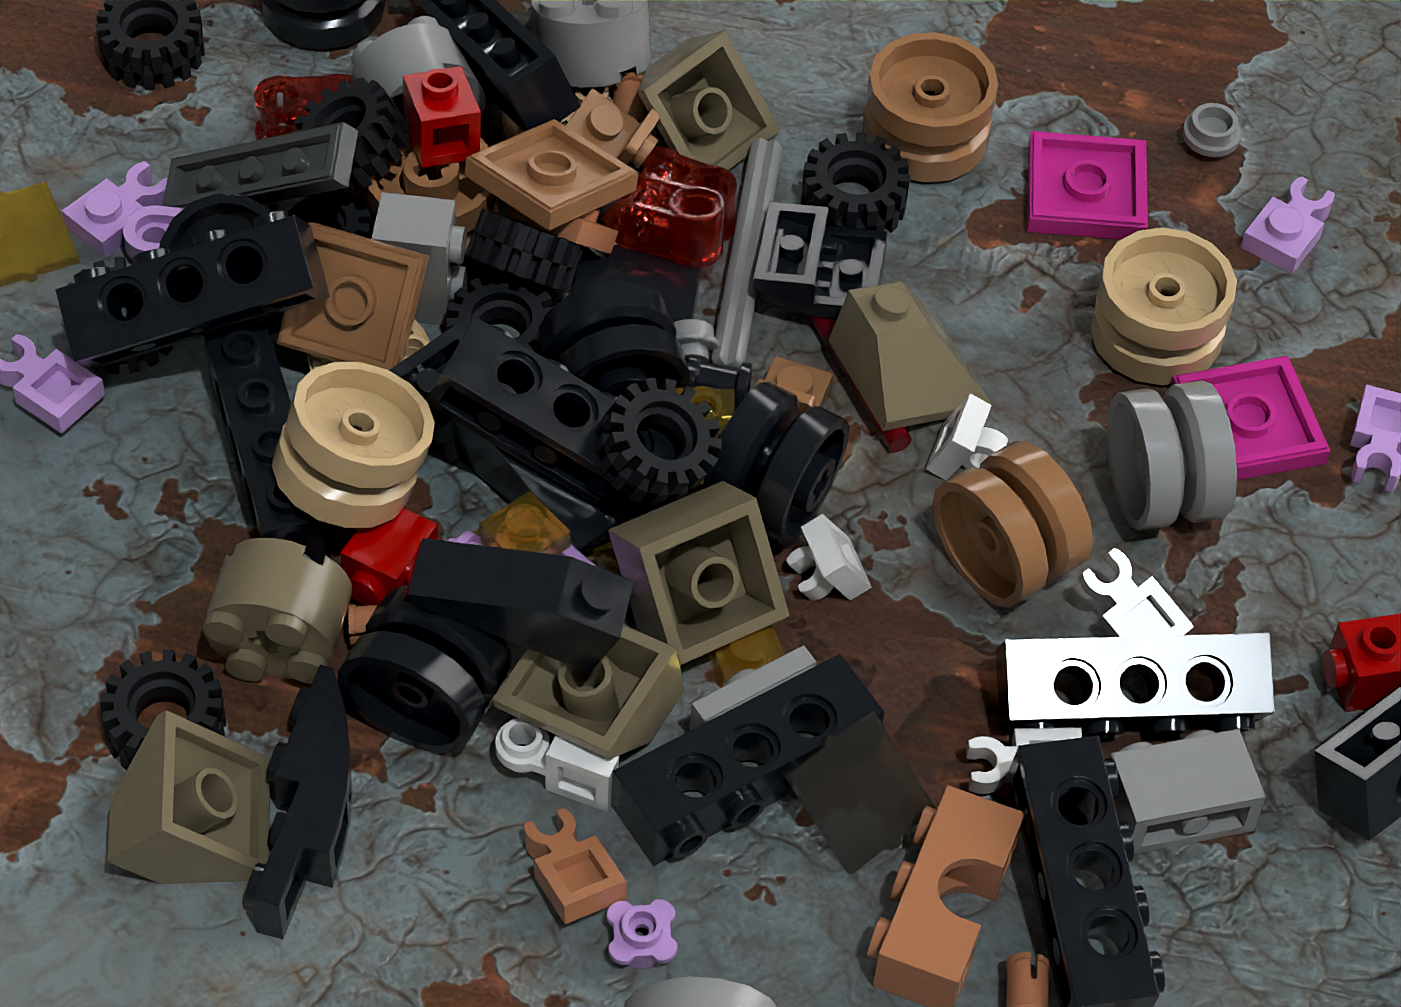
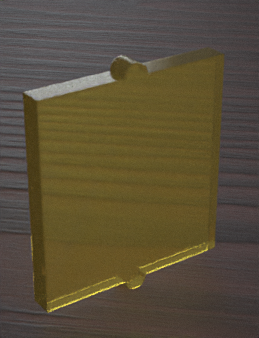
[0,181,80,287]

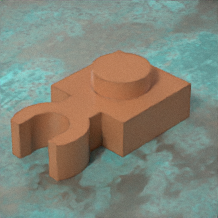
[506,205,619,254]
[524,808,627,924]

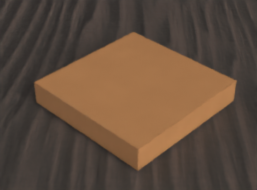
[465,119,638,231]
[277,222,430,370]

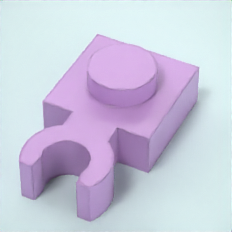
[62,161,168,258]
[1240,176,1335,274]
[0,334,105,434]
[1350,384,1401,492]

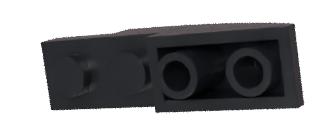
[246,665,353,939]

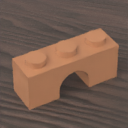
[867,785,1025,1007]

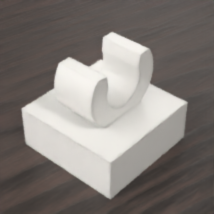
[926,393,1008,481]
[786,514,872,601]

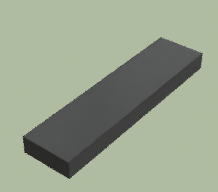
[162,122,358,208]

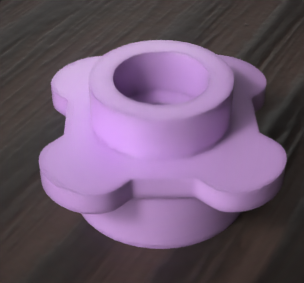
[607,899,678,968]

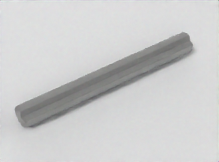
[711,137,782,368]

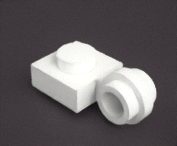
[495,718,619,812]

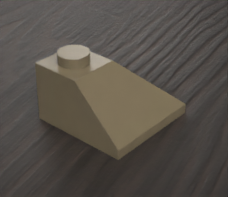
[637,30,780,193]
[828,281,991,431]
[493,625,684,759]
[107,710,270,884]

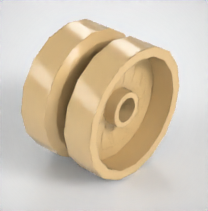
[1090,227,1237,385]
[272,362,435,528]

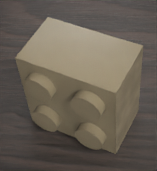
[608,481,790,665]

